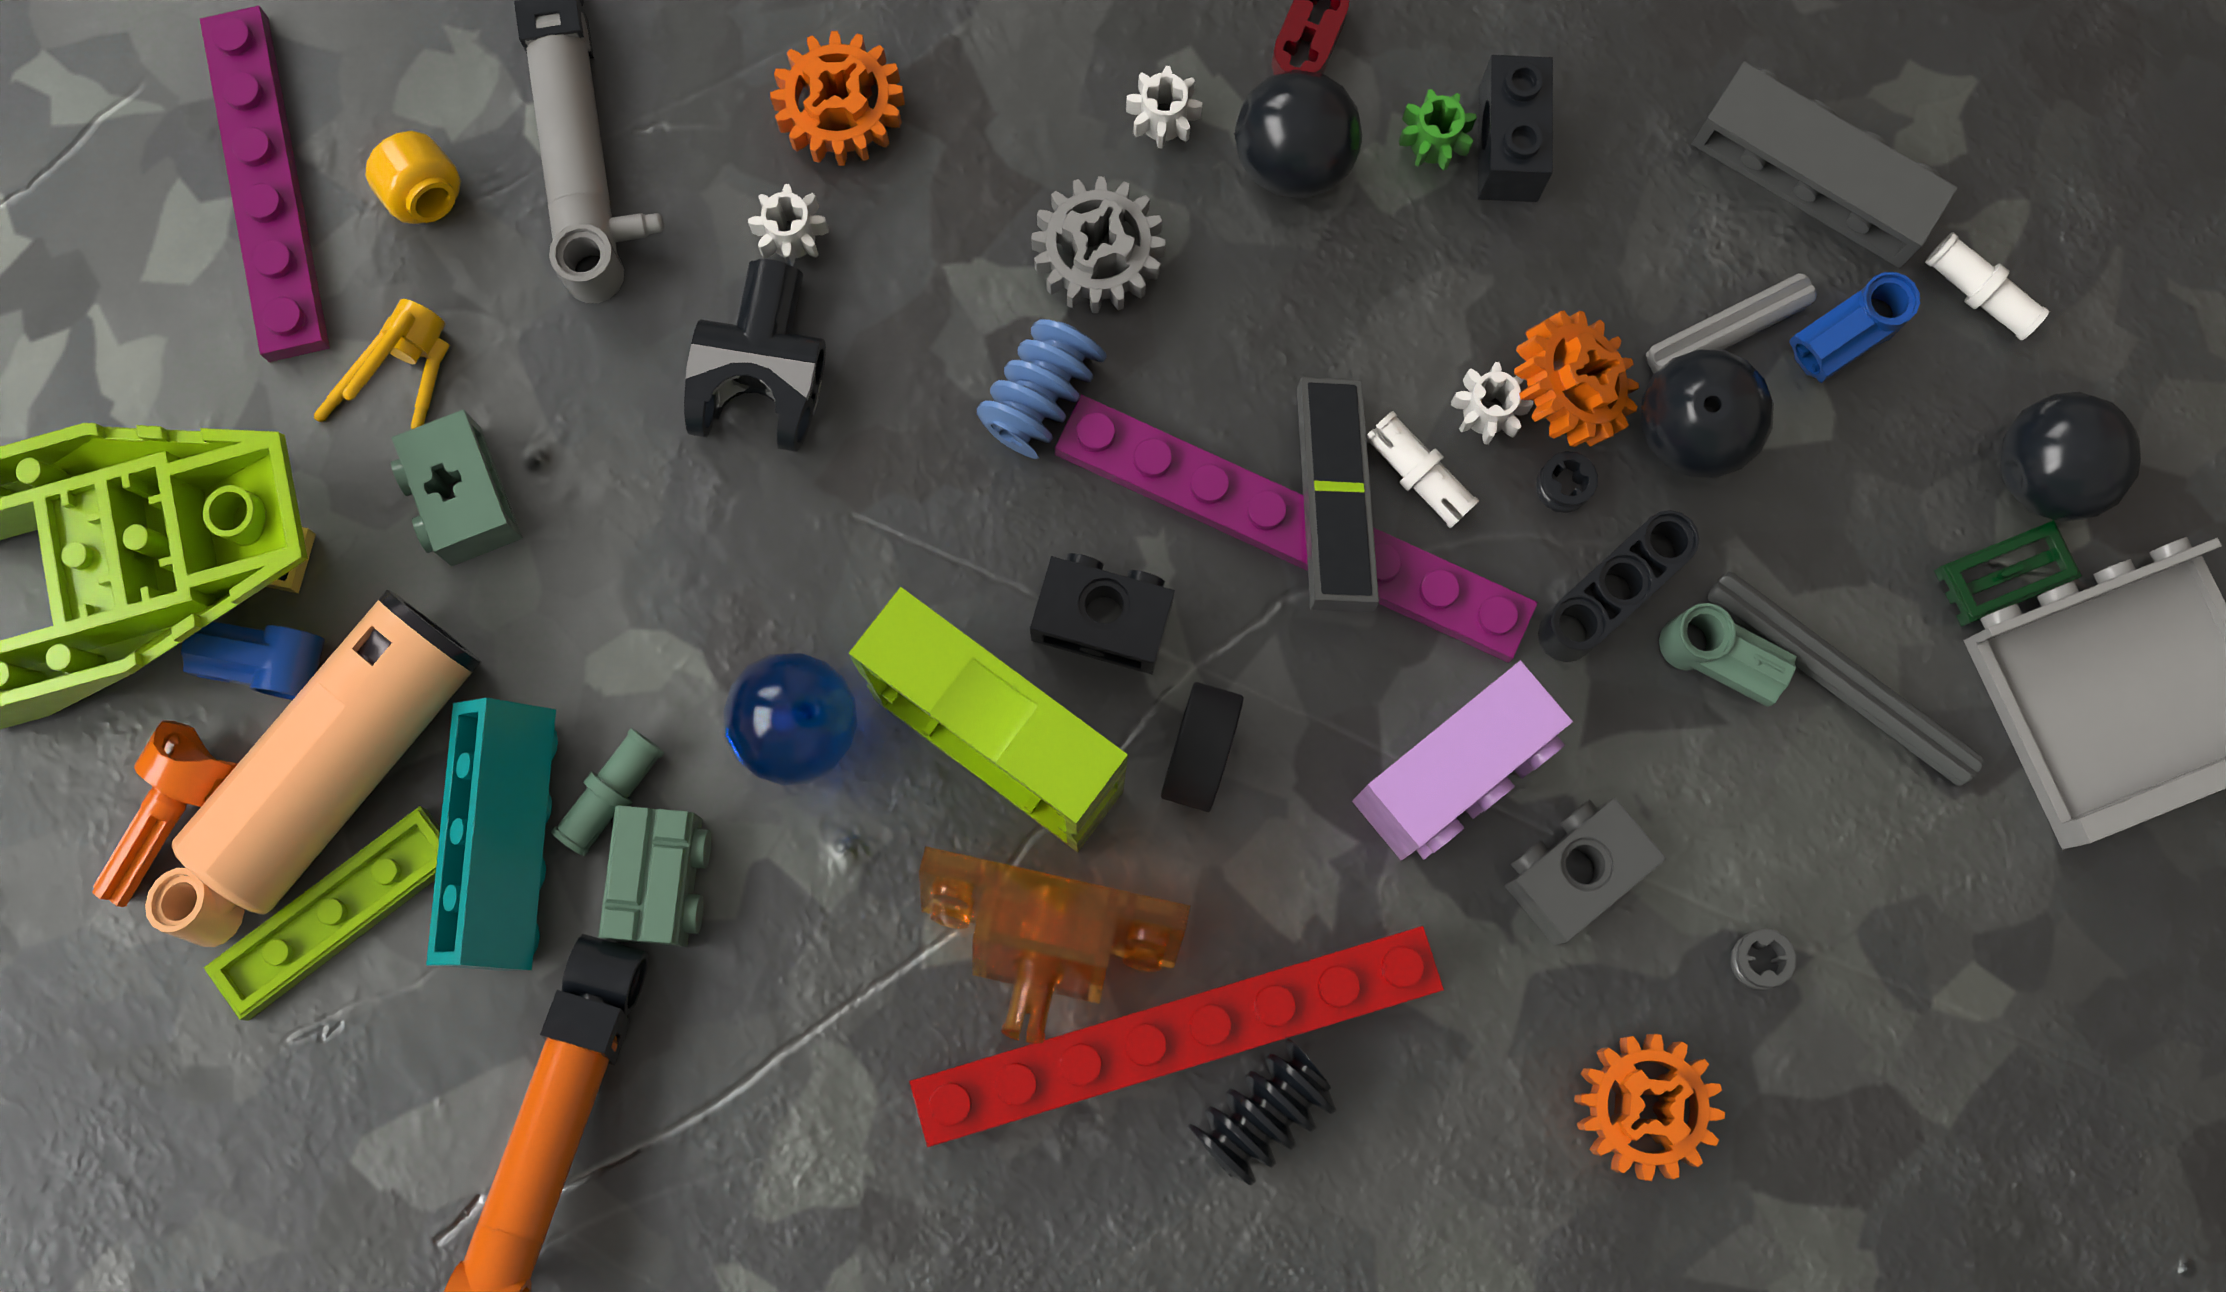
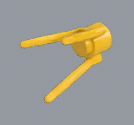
[314,299,450,429]

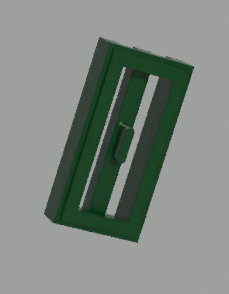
[1934,520,2082,627]

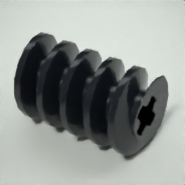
[1188,1038,1336,1185]

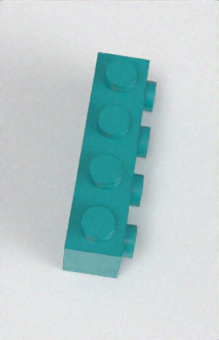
[426,698,558,971]

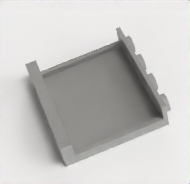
[1963,537,2226,850]

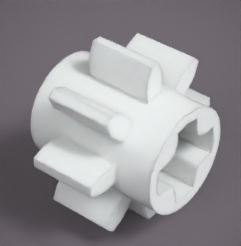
[1126,66,1202,149]
[748,184,829,266]
[1451,362,1533,445]

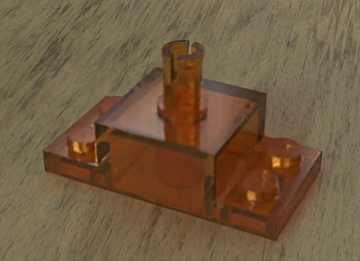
[919,846,1191,1044]

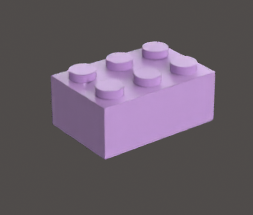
[1352,660,1573,861]

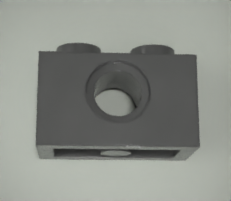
[1504,798,1667,946]

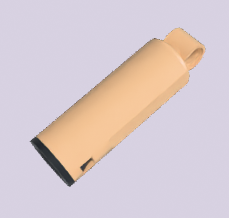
[145,590,481,947]

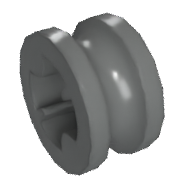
[1730,929,1797,991]

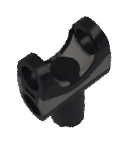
[684,259,826,452]

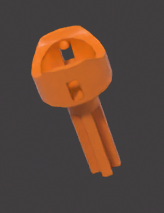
[92,720,238,907]

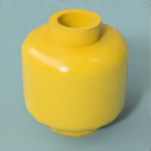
[365,131,461,224]

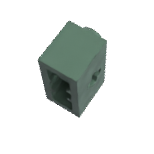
[391,409,523,566]

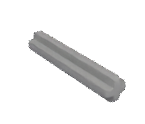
[1646,273,1817,374]

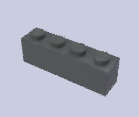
[1691,61,1958,269]

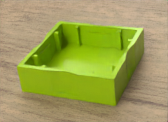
[848,587,1128,852]

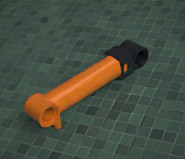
[444,934,649,1292]

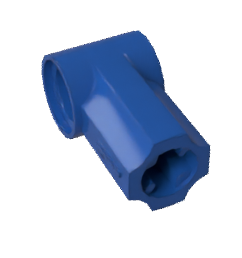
[1789,272,1920,383]
[180,622,325,700]

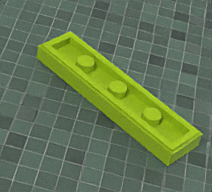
[203,806,440,1021]

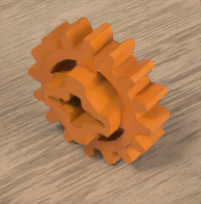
[770,31,905,166]
[1514,310,1639,447]
[1574,1034,1725,1181]

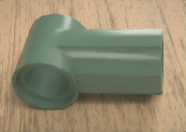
[1659,603,1797,707]

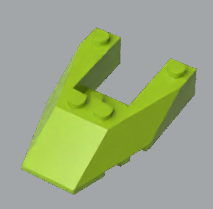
[0,423,308,730]

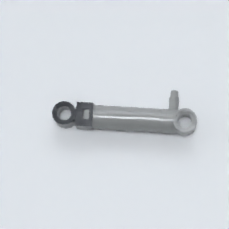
[514,0,664,303]

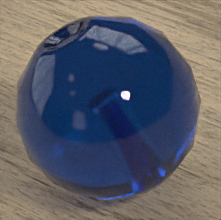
[722,652,857,786]

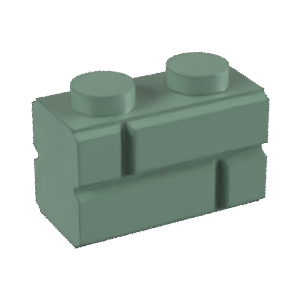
[598,806,711,947]

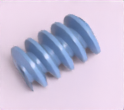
[977,319,1107,459]

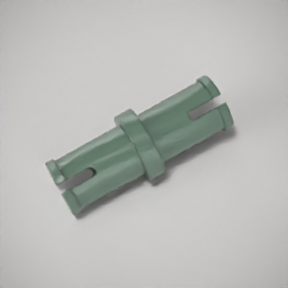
[551,728,665,856]

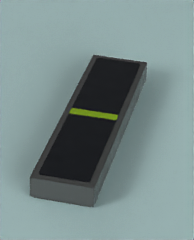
[1297,377,1379,612]

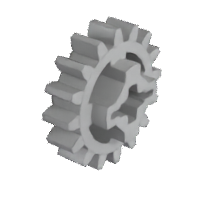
[1031,176,1165,313]

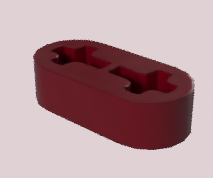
[1271,0,1350,75]

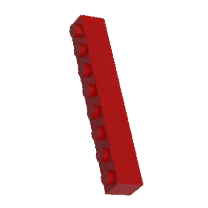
[909,926,1444,1147]

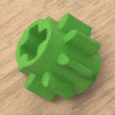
[1399,89,1477,171]

